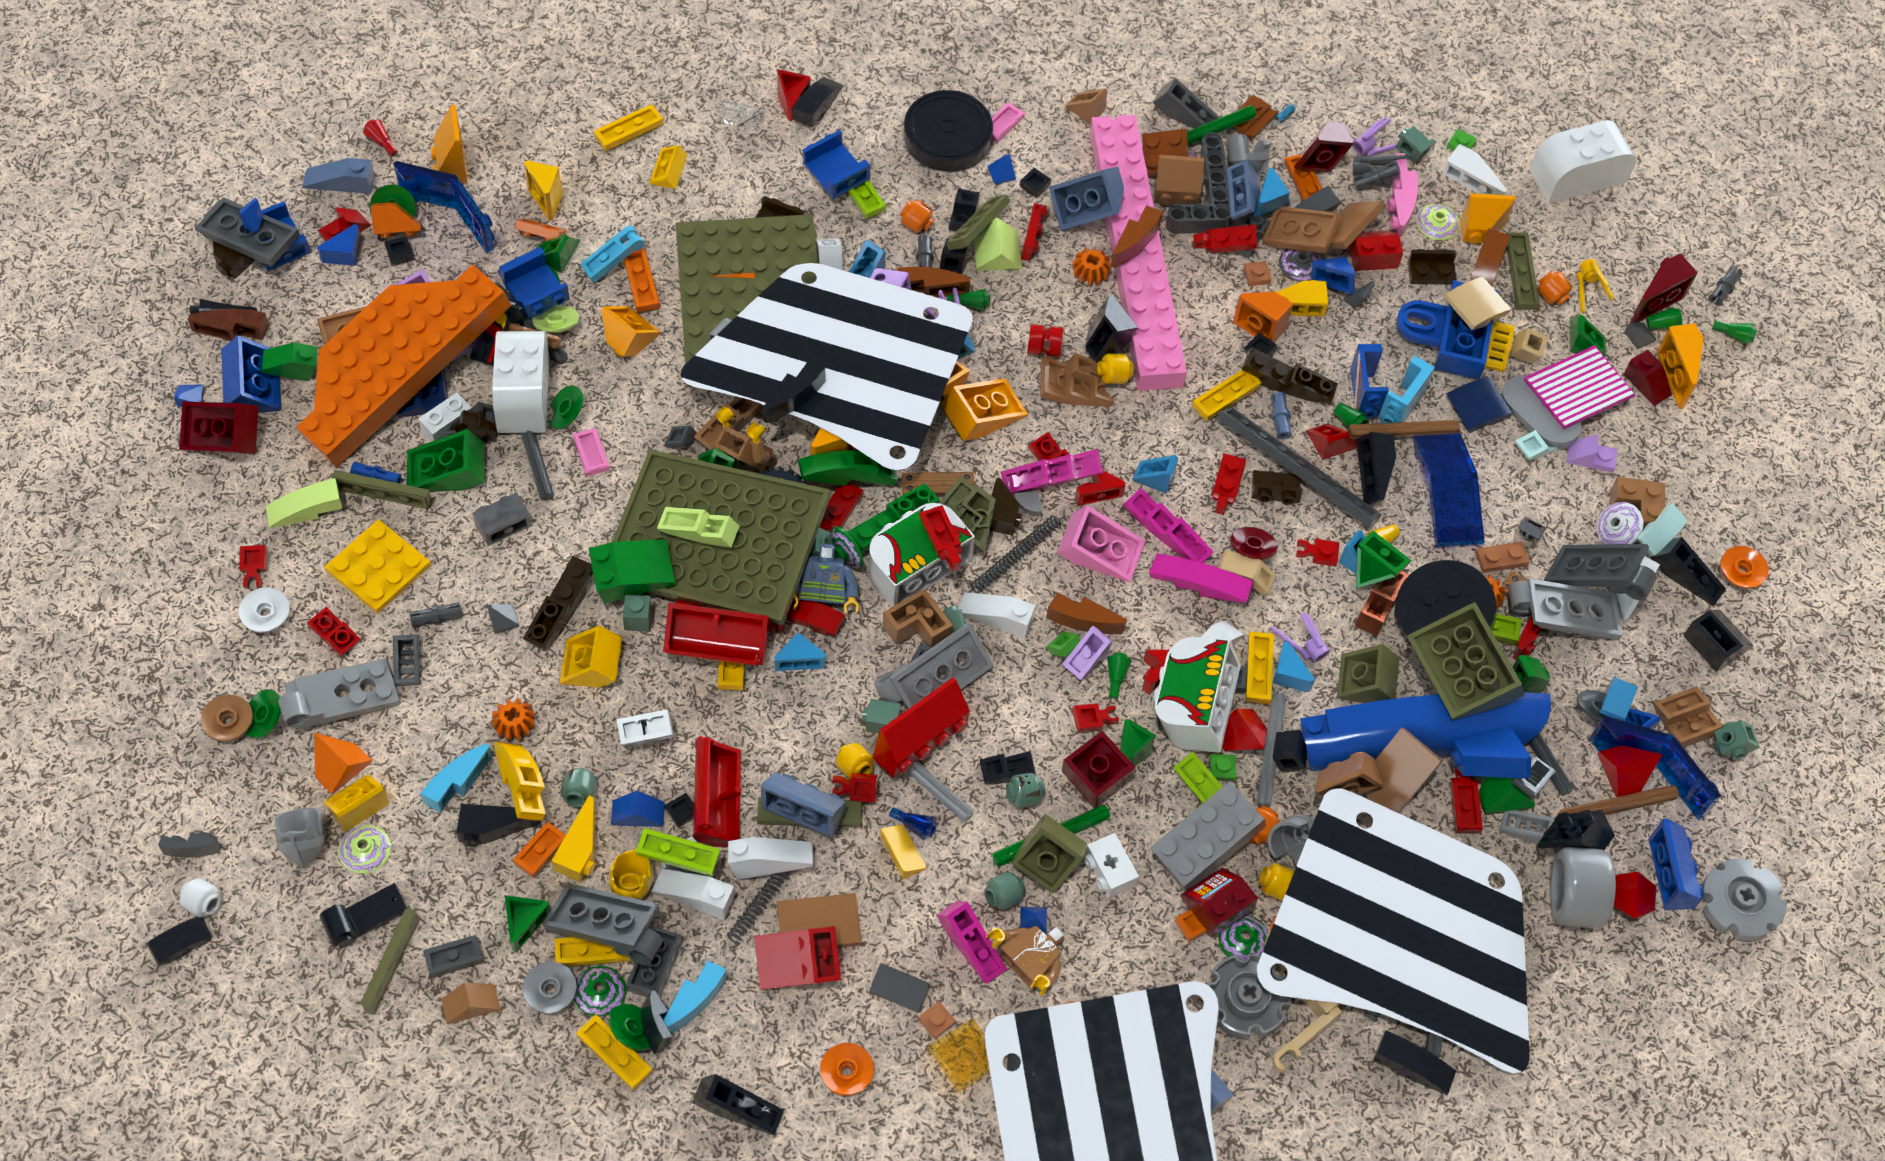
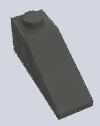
[1152,78,1220,128]

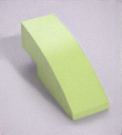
[266,478,342,528]
[657,507,739,547]

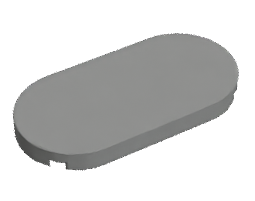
[1502,375,1582,447]

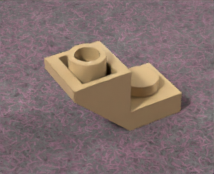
[1217,550,1276,595]

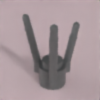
[1352,155,1406,189]

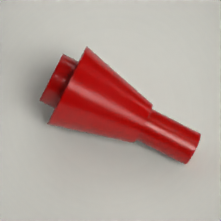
[363,119,398,157]

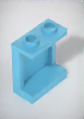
[1378,356,1435,423]

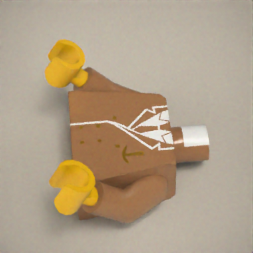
[715,407,775,471]
[985,926,1065,996]

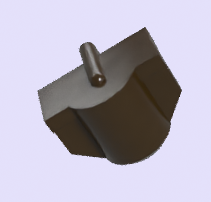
[454,410,495,443]

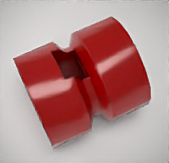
[1027,324,1063,358]

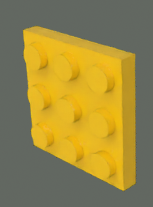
[324,519,432,614]

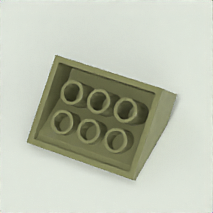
[1407,602,1525,720]

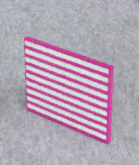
[1524,345,1635,429]

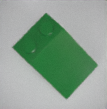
[406,429,484,492]
[588,539,676,604]

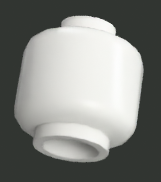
[180,878,221,918]

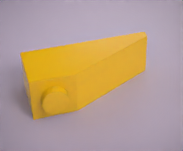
[1276,280,1328,316]
[552,795,595,883]

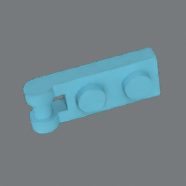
[580,226,644,283]

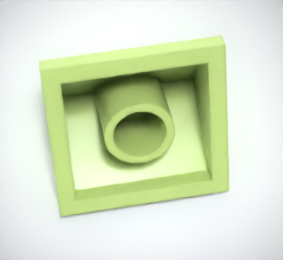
[973,217,1022,271]

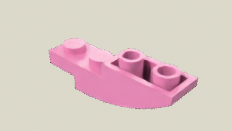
[1387,153,1418,237]

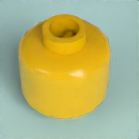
[1097,353,1134,384]
[836,743,873,780]
[1258,863,1294,901]

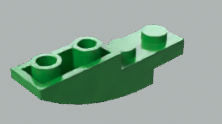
[798,450,898,486]
[848,483,940,553]

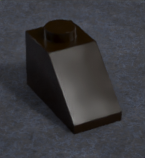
[213,241,254,279]
[989,478,1022,536]

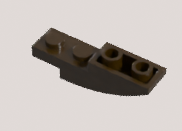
[1242,347,1338,404]
[523,555,593,650]

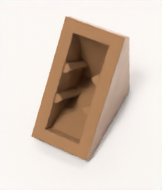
[1065,88,1108,124]
[441,982,500,1025]

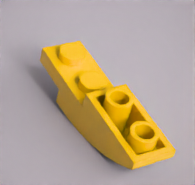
[494,741,545,821]

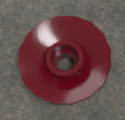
[1230,527,1278,560]

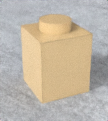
[1509,328,1548,364]

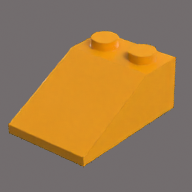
[430,105,468,186]
[1656,323,1703,409]
[940,378,1029,441]

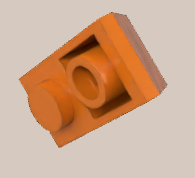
[370,202,422,238]

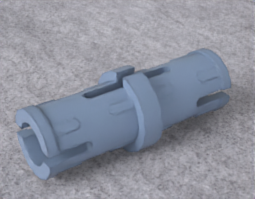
[1271,392,1292,439]

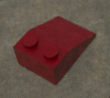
[1630,253,1698,323]
[179,401,259,454]

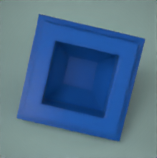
[1020,906,1047,933]

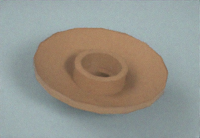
[200,694,253,741]

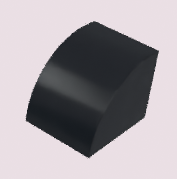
[939,239,968,274]
[1272,730,1307,771]

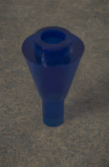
[889,807,936,840]

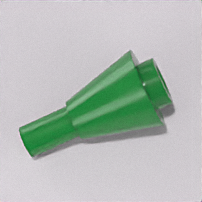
[947,289,990,312]
[1712,320,1757,345]
[1107,652,1132,699]

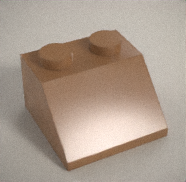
[1154,155,1204,206]
[1316,752,1383,797]

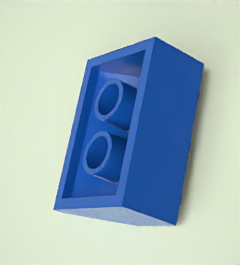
[221,336,281,413]
[1648,819,1703,911]

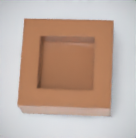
[1243,261,1271,286]
[918,1001,956,1040]

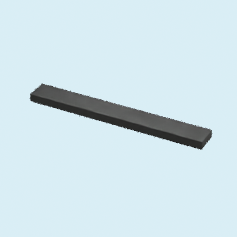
[1217,406,1382,527]

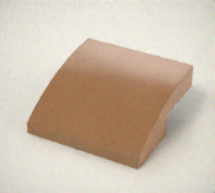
[1653,686,1722,749]

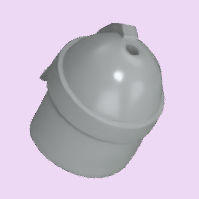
[1226,134,1271,175]
[274,808,325,867]
[1268,814,1314,866]

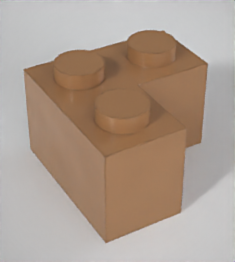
[1610,477,1665,530]
[882,588,953,647]

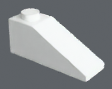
[1442,144,1507,195]
[958,592,1036,639]
[728,837,813,880]
[651,869,735,920]

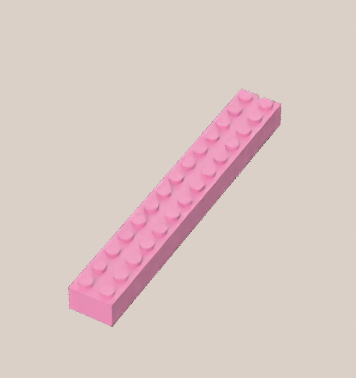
[1089,115,1187,391]

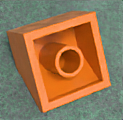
[1233,291,1293,342]

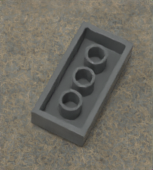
[626,925,682,998]

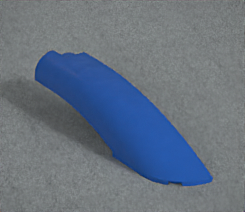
[1300,692,1551,771]

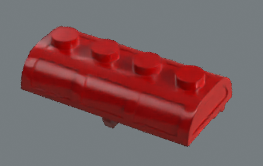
[663,602,770,666]
[693,736,741,847]

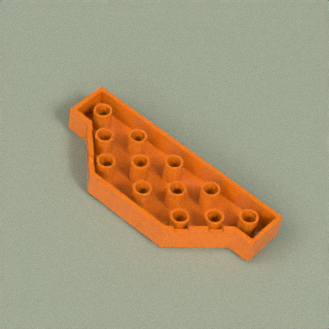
[296,264,511,468]

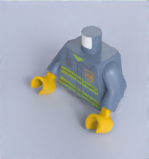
[793,544,860,615]

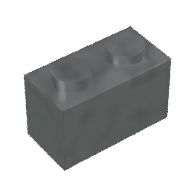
[472,492,532,546]

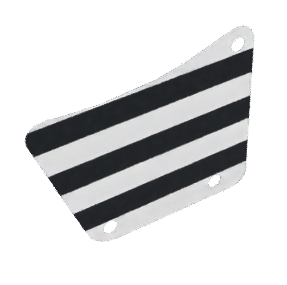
[680,263,973,470]
[1257,789,1530,1073]
[985,981,1219,1161]

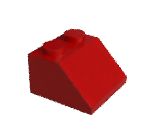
[1348,230,1403,271]

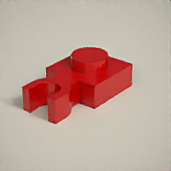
[1296,539,1340,567]
[239,545,267,589]
[1072,703,1119,732]
[832,773,877,803]

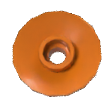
[1720,546,1769,589]
[820,1043,874,1096]

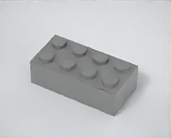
[1151,781,1266,891]

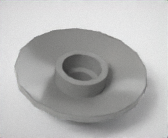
[522,961,577,1014]

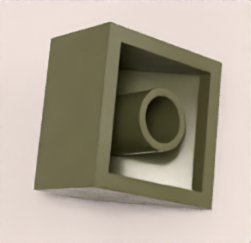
[1337,644,1400,703]
[1011,814,1087,894]

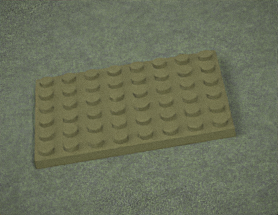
[675,214,818,387]
[612,449,831,625]

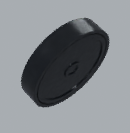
[903,90,993,171]
[1396,560,1497,646]

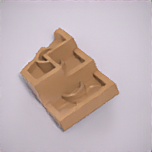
[1040,353,1114,407]

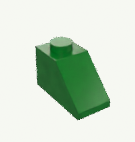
[261,342,317,381]
[1512,655,1550,693]

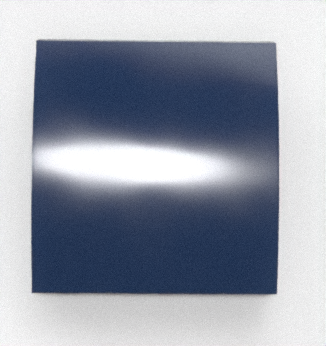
[397,369,448,417]
[1446,377,1512,433]

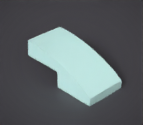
[1515,430,1562,461]
[1637,504,1688,556]

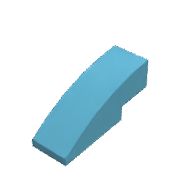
[420,743,492,813]
[663,961,727,1034]

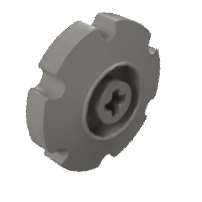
[1702,859,1787,941]
[1207,954,1292,1039]

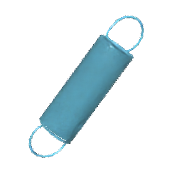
[1272,104,1298,124]

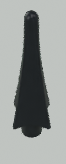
[190,299,257,315]

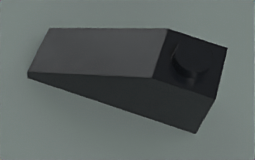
[1356,432,1396,506]
[1650,537,1726,606]
[456,804,541,847]
[692,1074,784,1135]

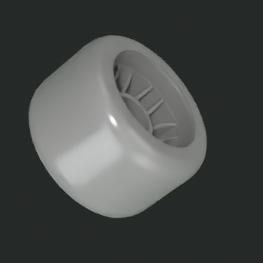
[1550,847,1616,928]

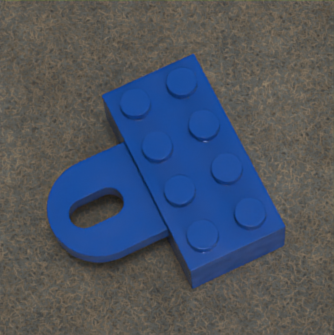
[1396,280,1499,379]

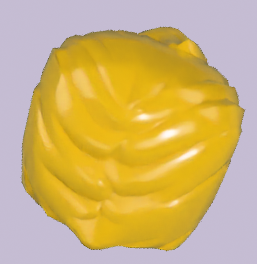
[609,848,653,900]

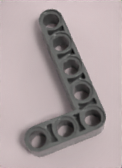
[1165,133,1232,234]

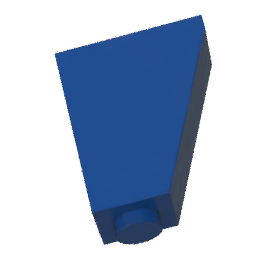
[1450,727,1531,778]

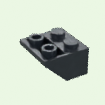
[1085,294,1138,364]
[1683,610,1754,672]
[1537,810,1615,854]

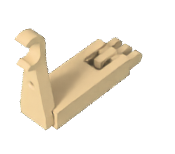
[1265,931,1342,1073]

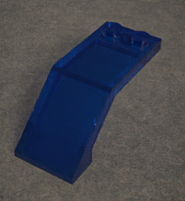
[393,161,495,253]
[1413,433,1485,548]
[1589,716,1721,821]

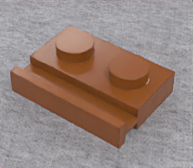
[1231,94,1279,141]

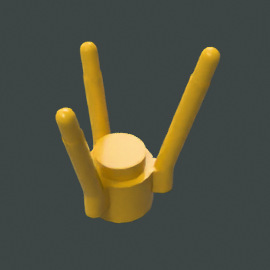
[1576,259,1614,313]

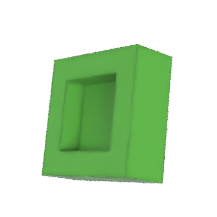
[1446,129,1477,151]
[1046,631,1081,657]
[1209,754,1236,782]

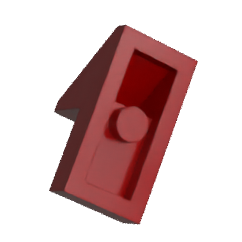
[318,207,371,242]
[1075,470,1126,506]
[1142,649,1169,695]

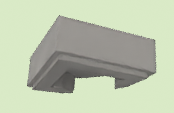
[1014,491,1041,516]

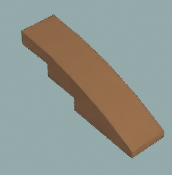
[694,397,763,450]

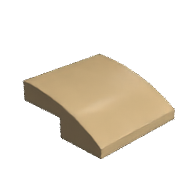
[1444,277,1511,330]

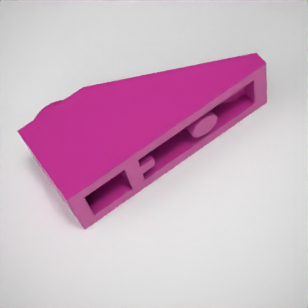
[936,901,1007,984]

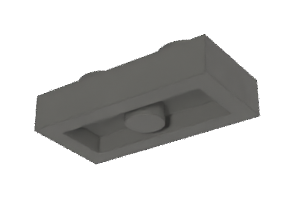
[423,935,483,978]

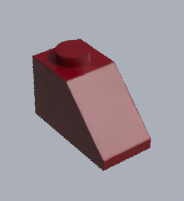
[1623,349,1672,407]

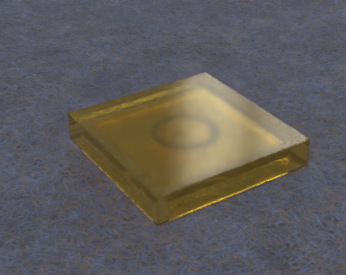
[928,1018,1004,1093]

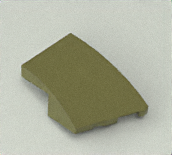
[939,476,996,551]

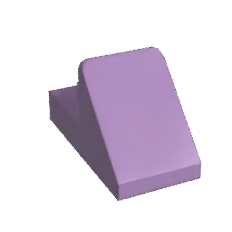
[1566,435,1617,473]
[1063,626,1112,680]

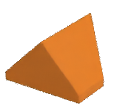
[314,732,373,795]

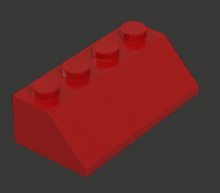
[873,677,970,778]

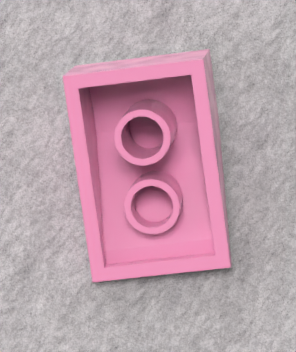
[1057,505,1145,582]

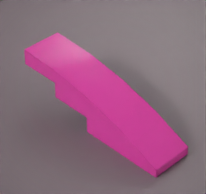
[1001,449,1103,494]
[1123,488,1214,563]
[1149,553,1254,603]

